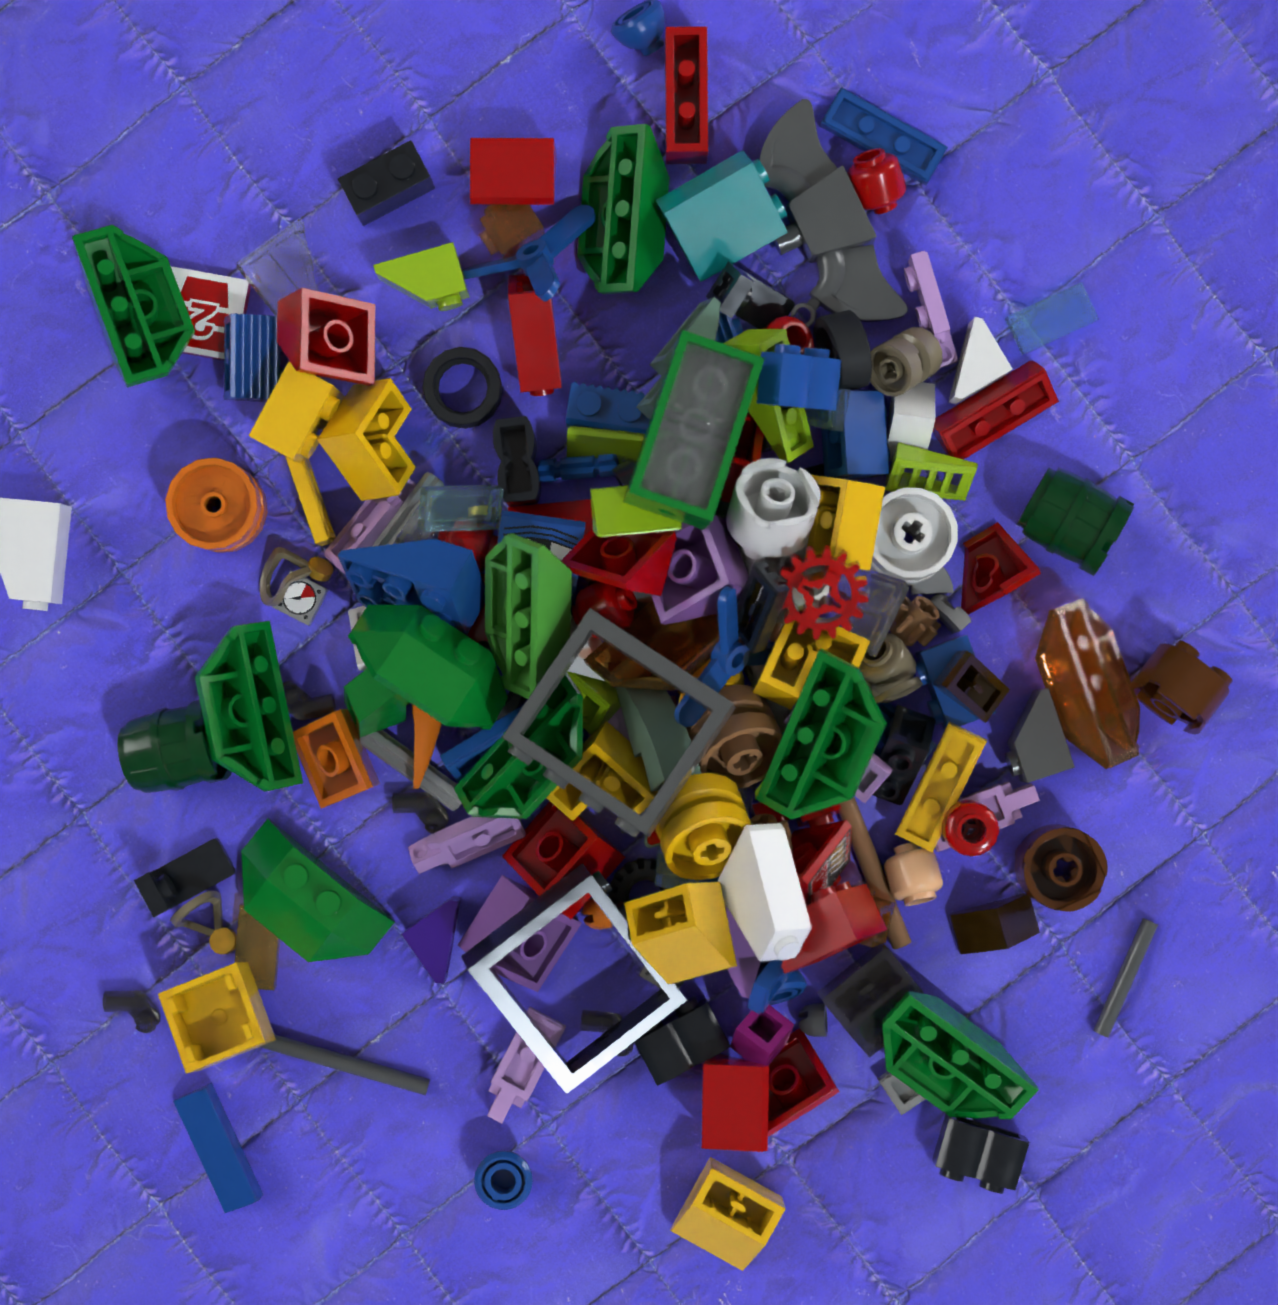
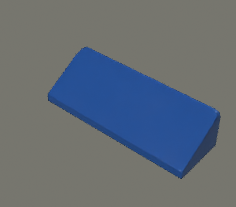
[173,1083,263,1213]

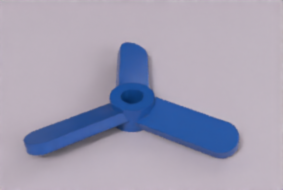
[462,205,596,301]
[674,586,775,727]

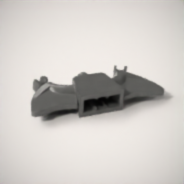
[759,99,908,327]

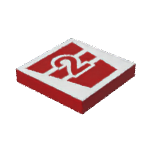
[171,266,252,361]

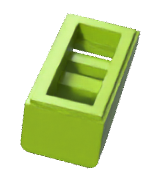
[885,442,978,501]

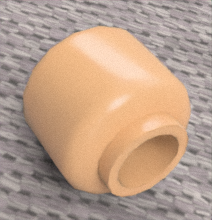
[884,842,943,906]

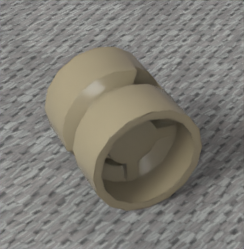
[870,327,943,397]

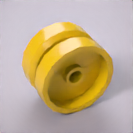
[655,773,752,881]

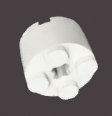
[726,458,821,560]

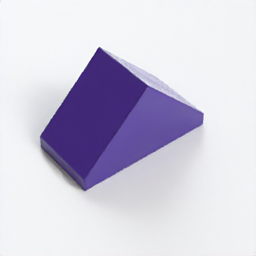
[401,896,461,984]

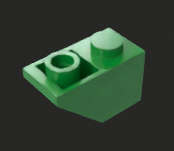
[344,669,411,738]

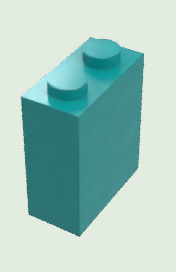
[656,150,788,282]

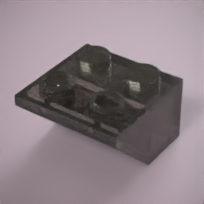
[817,941,924,1058]

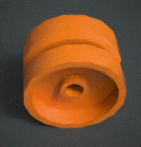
[165,458,268,553]

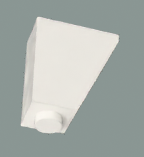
[0,498,72,611]
[717,823,811,961]

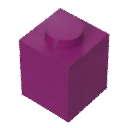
[730,1005,795,1066]

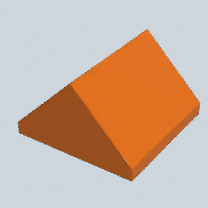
[293,709,380,809]

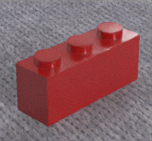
[665,26,708,164]

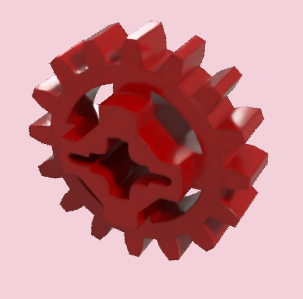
[778,544,869,640]

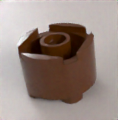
[1129,640,1233,734]
[1015,824,1108,912]

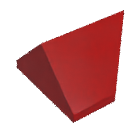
[961,522,1041,615]

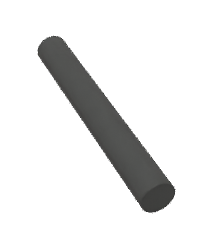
[1093,918,1158,1038]

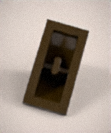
[932,650,1010,723]
[949,893,1040,955]

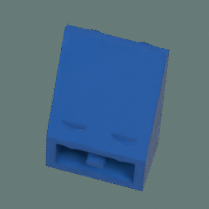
[337,539,485,636]

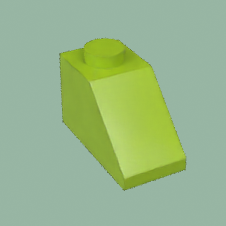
[373,242,470,311]

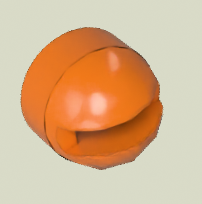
[581,898,613,930]

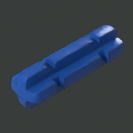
[538,454,619,482]

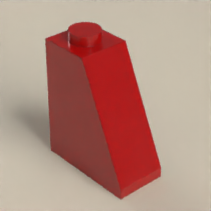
[508,274,562,396]

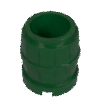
[1016,467,1134,576]
[117,700,232,793]

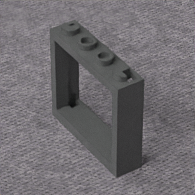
[502,608,736,838]

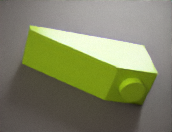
[723,329,814,463]

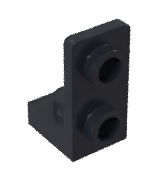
[706,261,795,329]
[873,704,936,805]
[134,838,236,917]

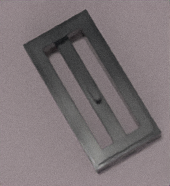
[737,561,790,654]

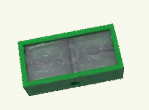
[623,330,765,530]

